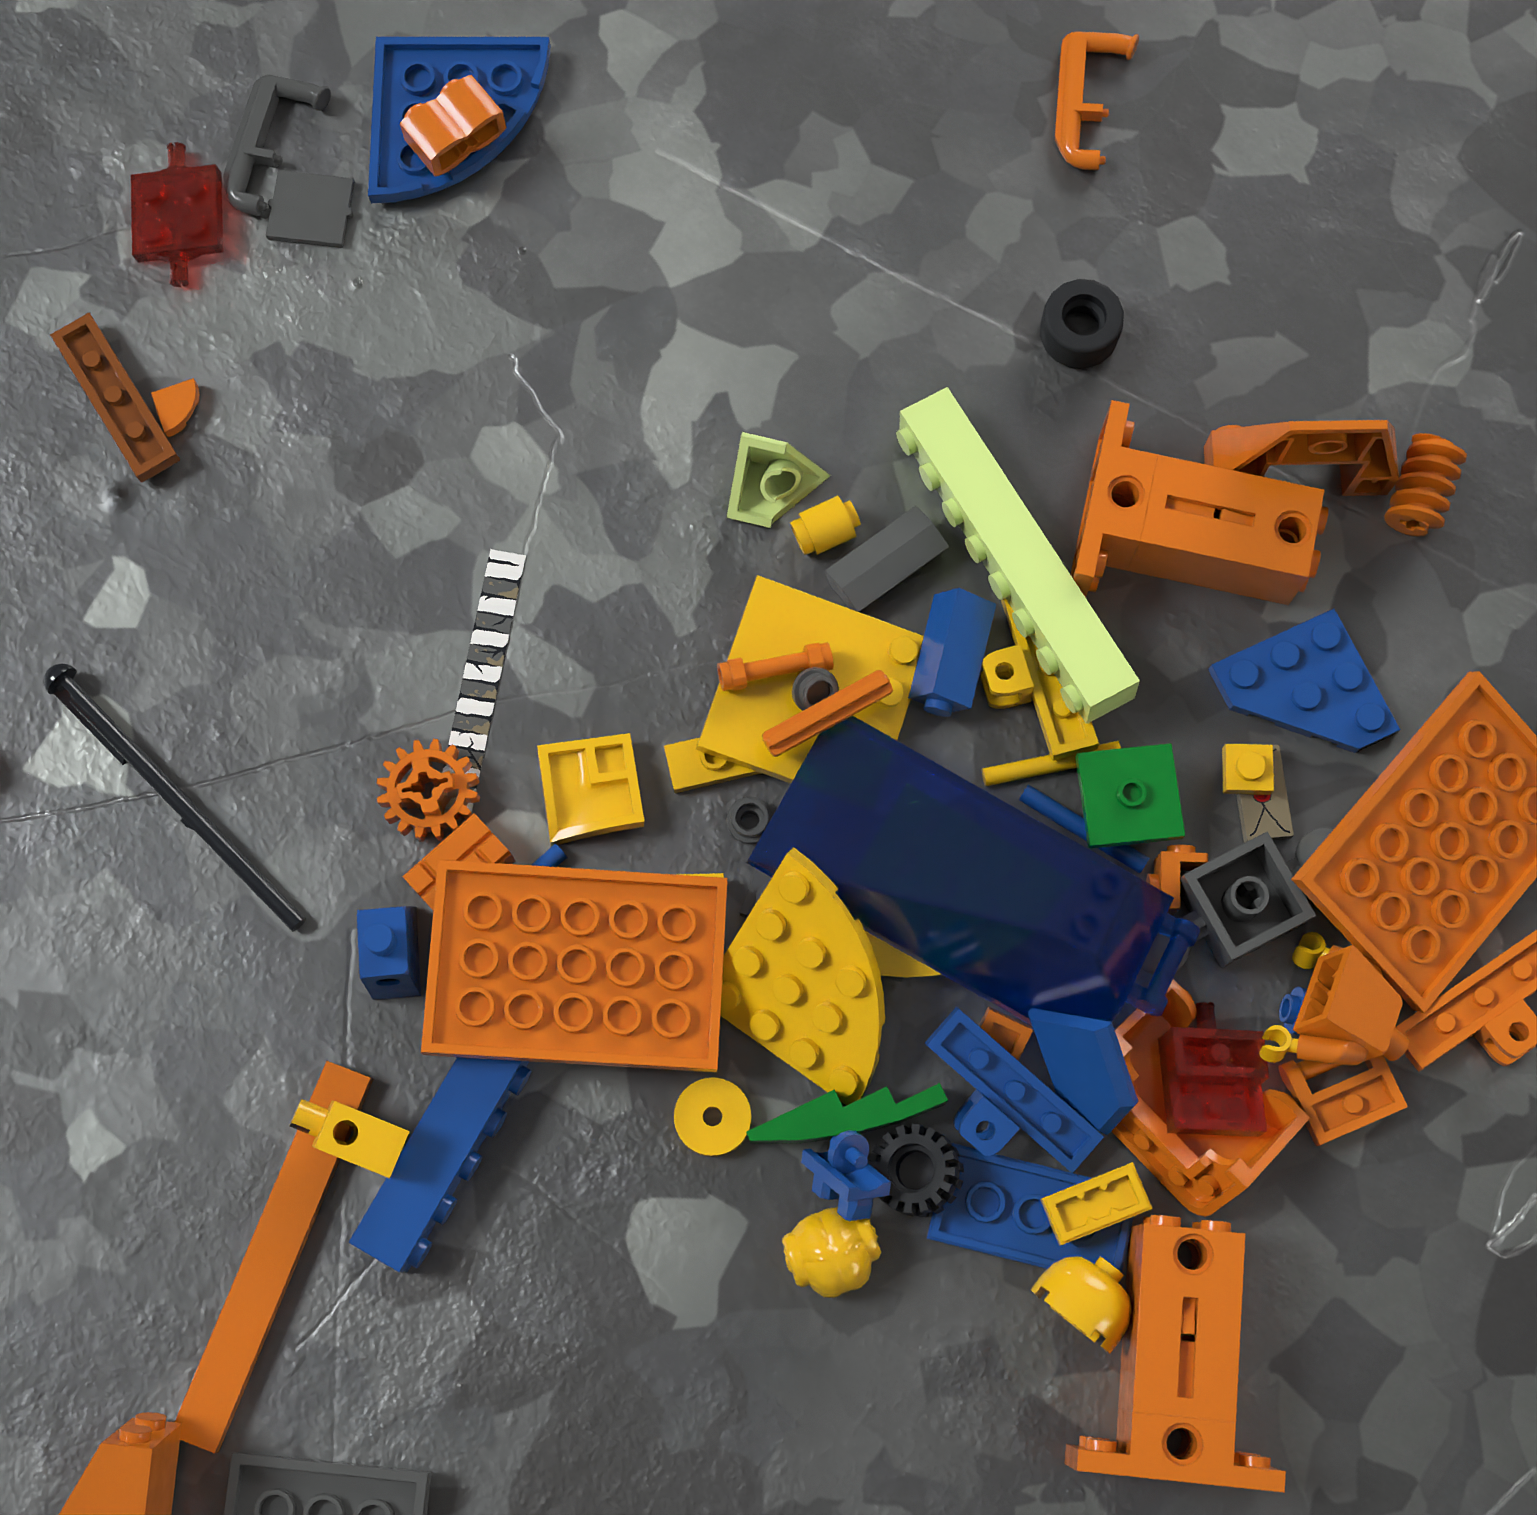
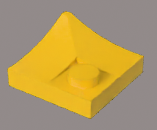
[537,733,645,847]

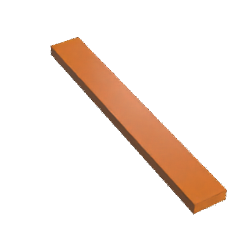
[175,1061,374,1454]

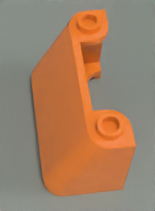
[1111,976,1310,1217]

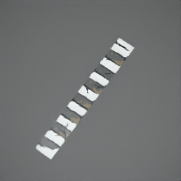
[442,549,526,812]

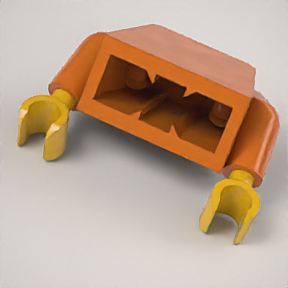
[1259,932,1409,1066]

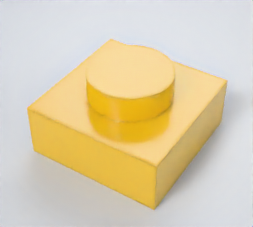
[1222,744,1274,795]

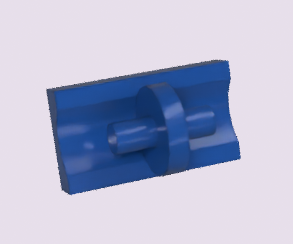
[801,1130,891,1221]

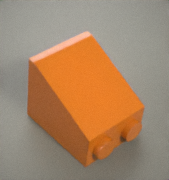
[59,1412,182,1515]

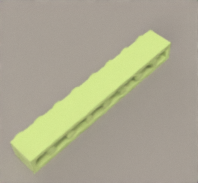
[896,387,1140,724]

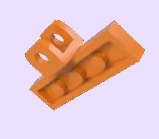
[1395,930,1537,1072]

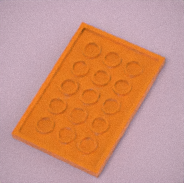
[1291,671,1537,1013]
[421,859,728,1072]

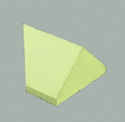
[727,432,831,528]

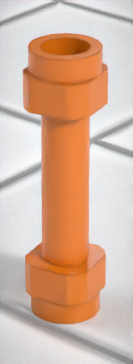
[717,642,834,691]

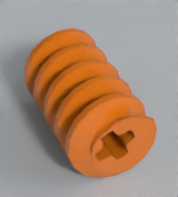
[1384,433,1467,537]

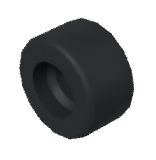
[1040,279,1124,369]

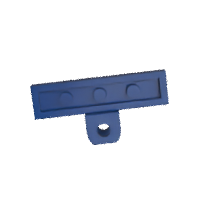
[925,1006,1104,1174]

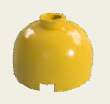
[1030,1256,1132,1354]

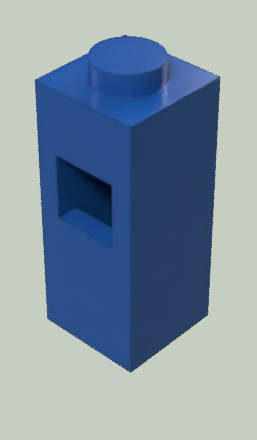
[908,588,997,717]

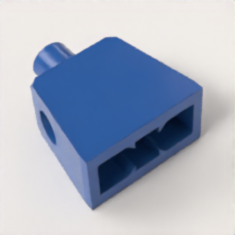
[357,906,421,1000]

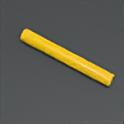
[981,741,1121,787]

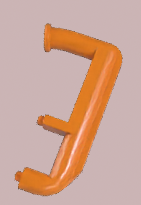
[1055,32,1139,170]

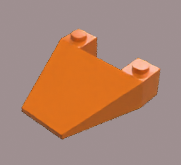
[1204,420,1399,496]

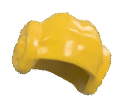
[782,1207,881,1298]

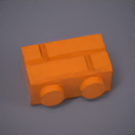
[402,813,516,910]

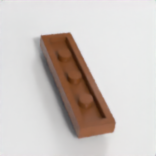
[50,313,180,483]

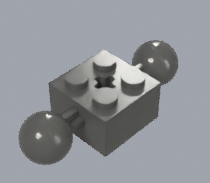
[1129,827,1334,975]

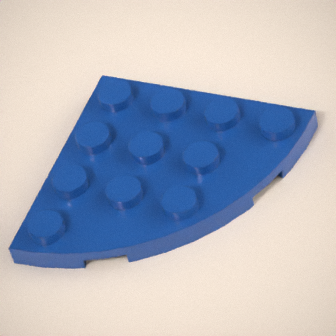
[368,37,551,204]

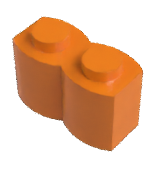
[400,75,507,177]

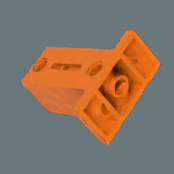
[1070,400,1329,605]
[1065,1215,1286,1493]

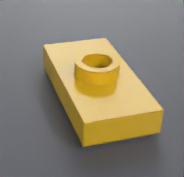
[664,737,761,793]
[1040,1162,1152,1246]

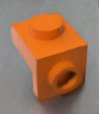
[1146,845,1208,916]

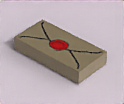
[1236,745,1294,843]

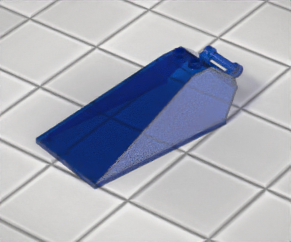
[746,715,1200,1025]

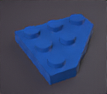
[1208,609,1401,753]

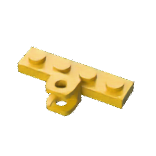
[980,598,1099,761]

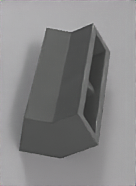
[825,506,949,612]

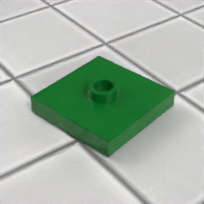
[1075,743,1185,849]

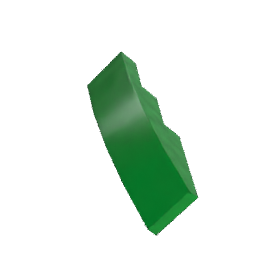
[746,1083,948,1144]

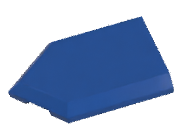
[1028,1008,1138,1136]

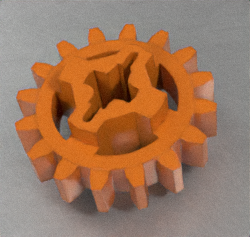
[376,739,480,842]

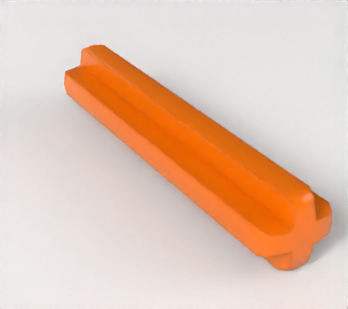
[762,670,893,757]

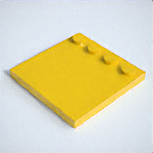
[696,575,924,812]

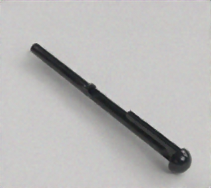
[43,663,306,932]

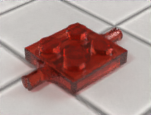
[131,142,224,287]

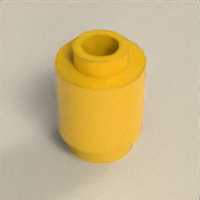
[790,495,861,555]

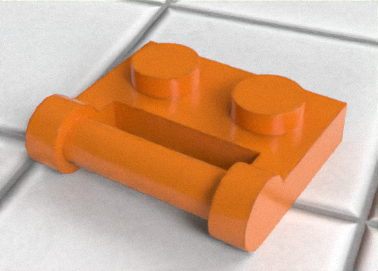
[1278,1055,1408,1146]

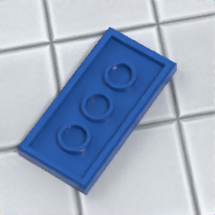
[926,1143,1134,1284]

